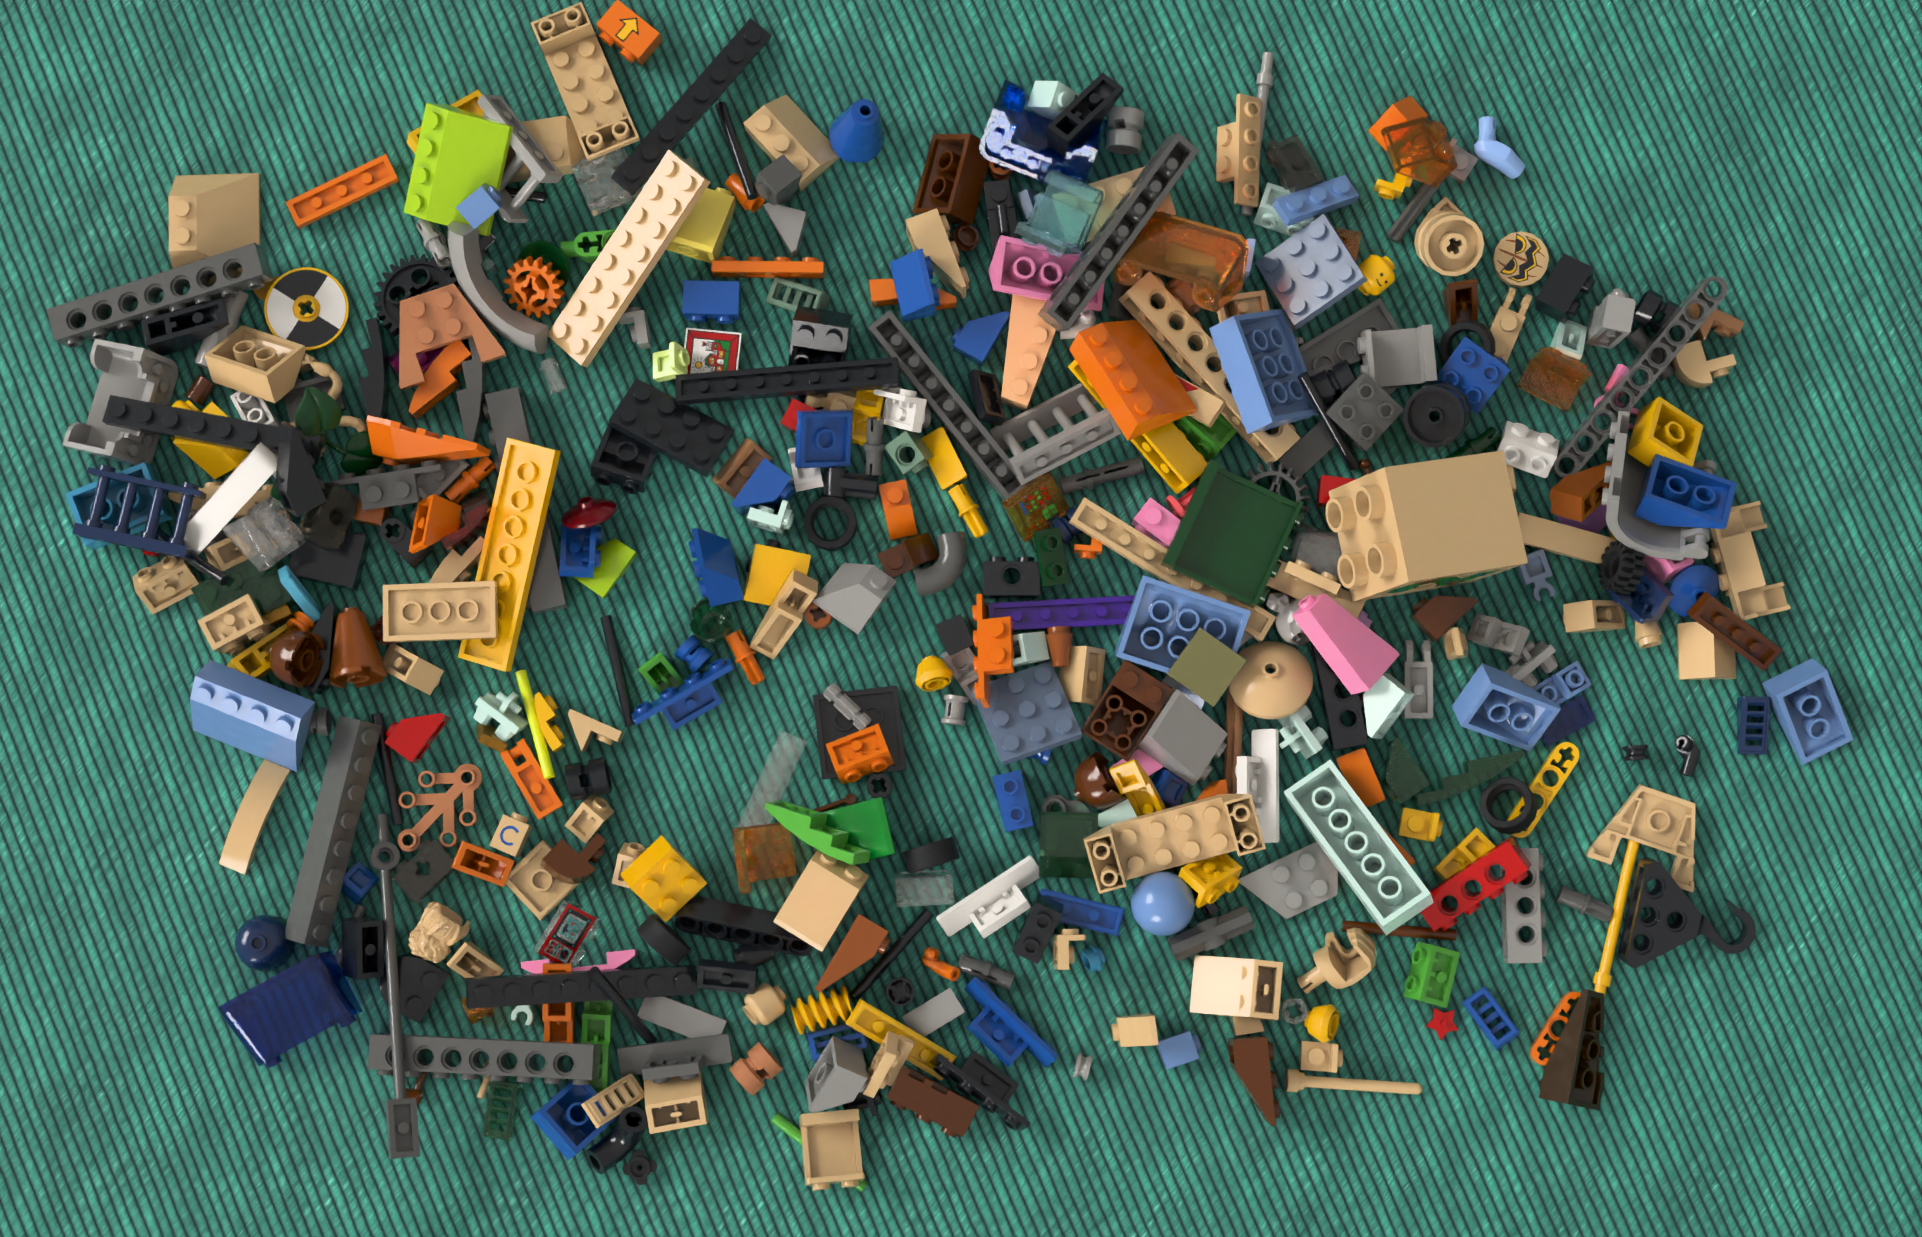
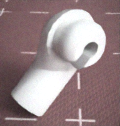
[1059,309,1096,340]

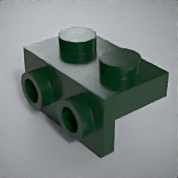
[1033,527,1070,588]

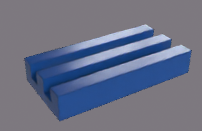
[807,1024,869,1061]

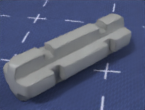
[823,683,871,731]

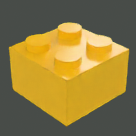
[1627,396,1704,467]
[620,835,707,922]

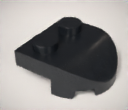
[378,953,449,1023]

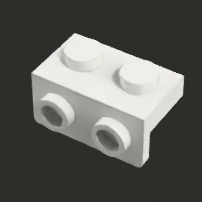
[873,388,927,433]
[1497,421,1560,478]

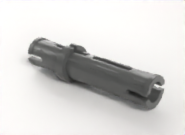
[1059,456,1144,495]

